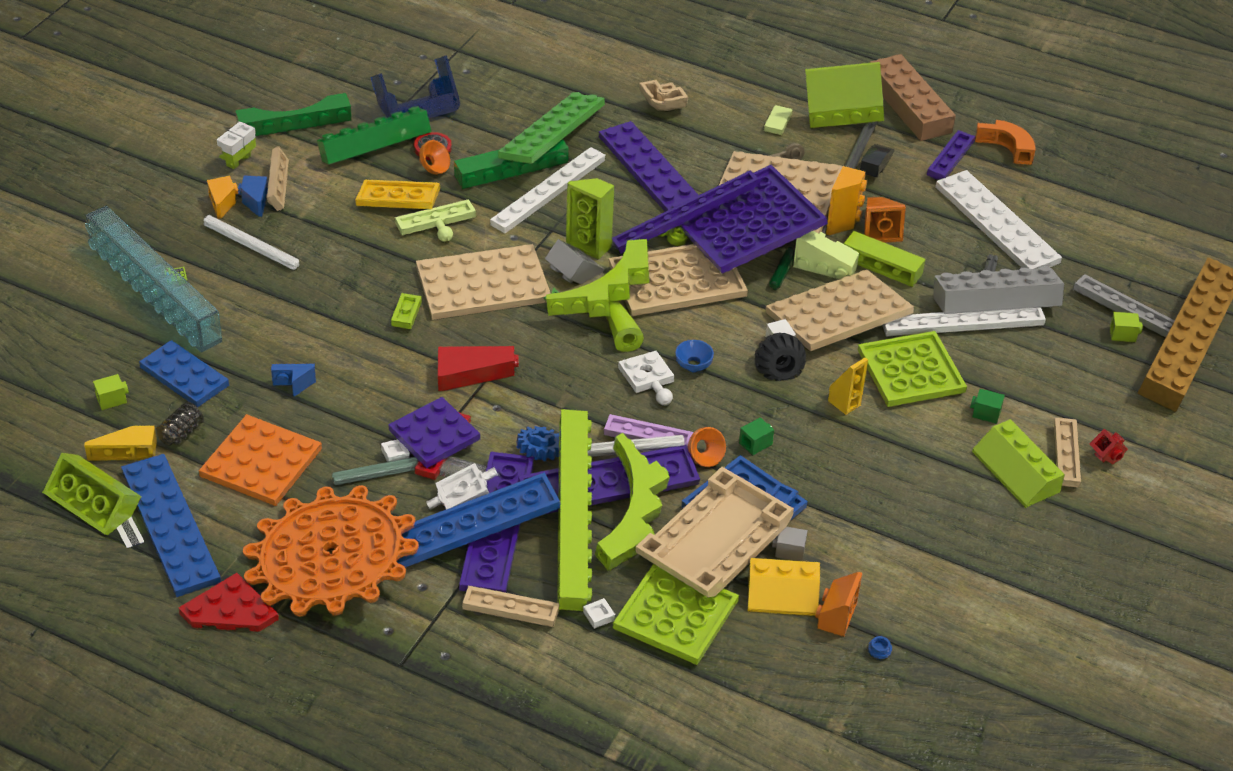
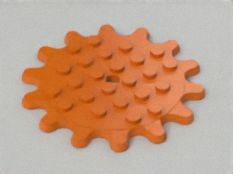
[243,486,419,616]

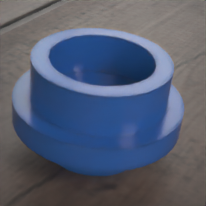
[868,636,892,659]

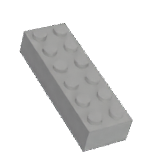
[933,266,1064,314]

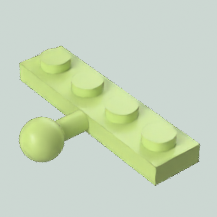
[395,199,476,242]

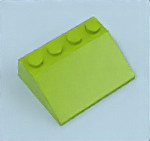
[805,62,884,128]

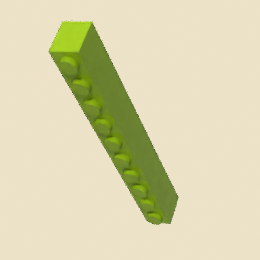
[557,409,592,611]

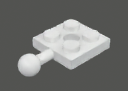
[618,351,674,405]

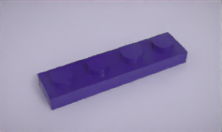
[927,130,975,180]

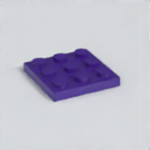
[388,397,480,468]

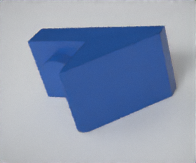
[271,364,316,396]

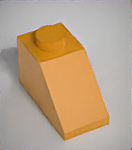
[207,176,238,219]

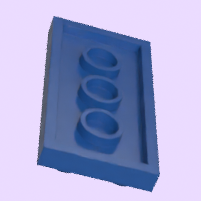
[139,340,229,408]

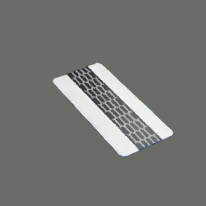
[117,517,144,548]

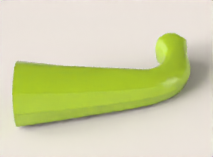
[606,300,644,352]

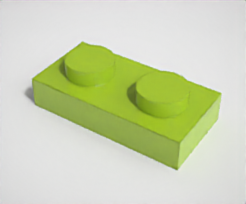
[391,293,422,329]

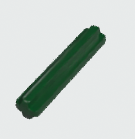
[769,247,795,290]

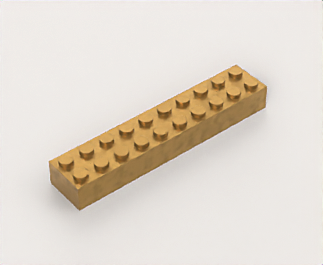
[1137,257,1233,412]

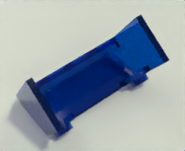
[370,55,460,119]

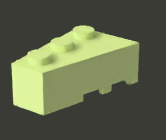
[793,231,859,279]

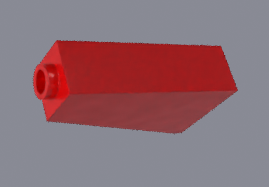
[438,346,519,391]

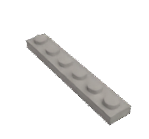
[1073,274,1175,337]

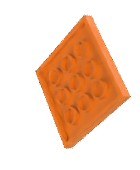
[199,414,322,506]

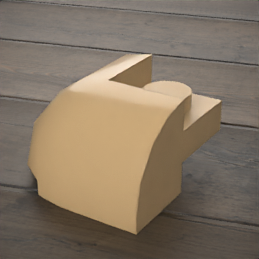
[639,80,688,111]

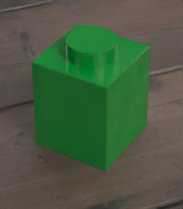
[970,389,1005,424]
[739,417,774,456]

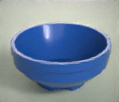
[676,340,714,372]

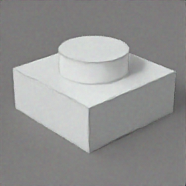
[381,440,410,462]
[583,599,615,628]

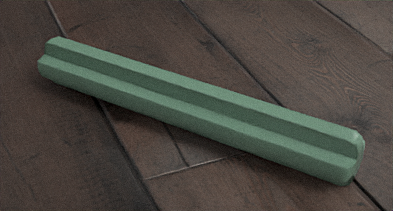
[332,457,419,485]

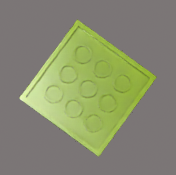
[858,331,967,407]
[613,564,739,665]

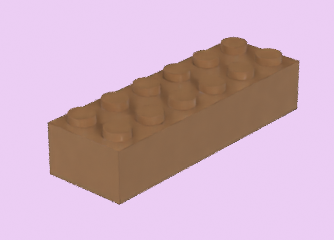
[870,54,956,141]

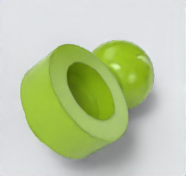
[658,227,688,246]

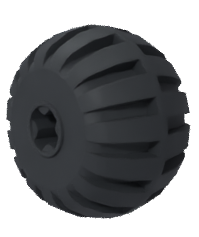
[754,332,806,381]

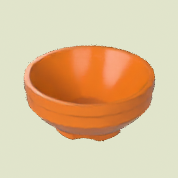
[419,140,450,175]
[688,427,726,467]

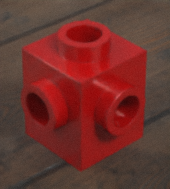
[1089,429,1128,465]

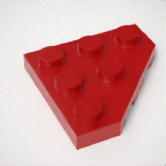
[178,573,279,632]

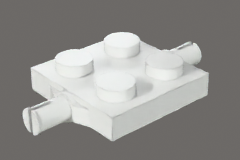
[426,463,498,510]

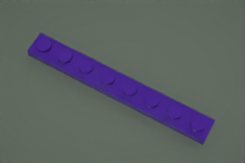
[612,170,760,254]

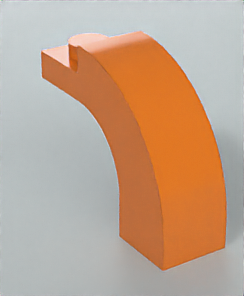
[975,120,1035,165]

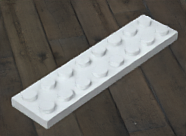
[935,170,1062,269]

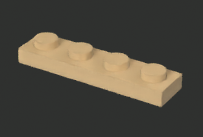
[266,146,289,211]
[1054,418,1081,487]
[462,586,559,627]

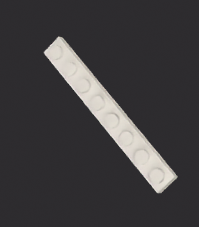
[490,147,605,233]
[882,307,1046,336]

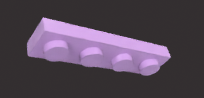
[604,414,693,448]

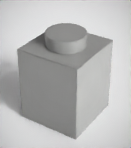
[772,527,808,561]

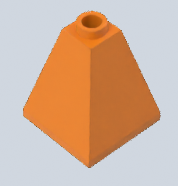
[864,197,906,243]

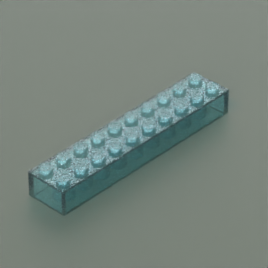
[85,205,222,353]

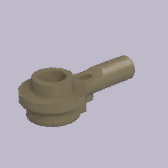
[768,143,805,160]

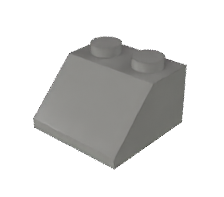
[545,239,605,284]

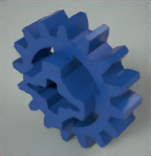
[516,426,559,461]

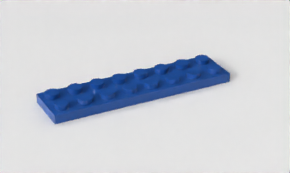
[121,454,221,597]
[397,472,561,567]

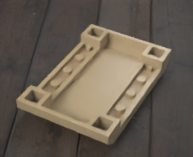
[636,467,794,597]

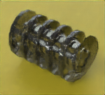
[156,401,204,446]

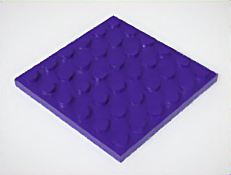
[678,165,828,274]

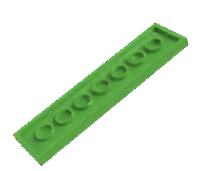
[498,92,605,164]

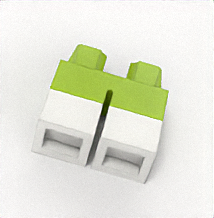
[216,122,256,169]

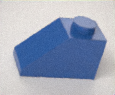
[238,176,268,217]

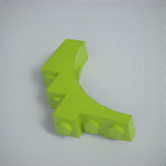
[546,239,650,317]
[595,433,670,571]

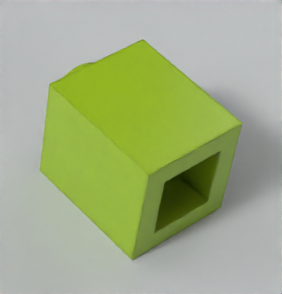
[1110,312,1143,342]
[93,374,129,410]

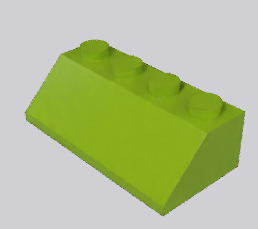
[566,178,614,260]
[972,419,1065,508]
[42,453,142,535]

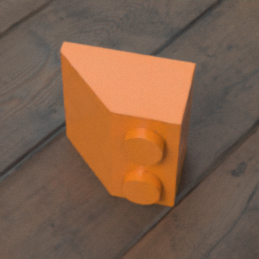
[815,572,863,637]

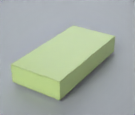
[764,105,793,135]

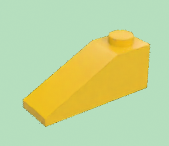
[828,358,868,415]
[84,426,157,461]

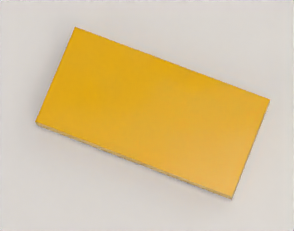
[355,180,440,209]

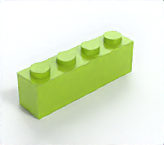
[844,231,925,287]

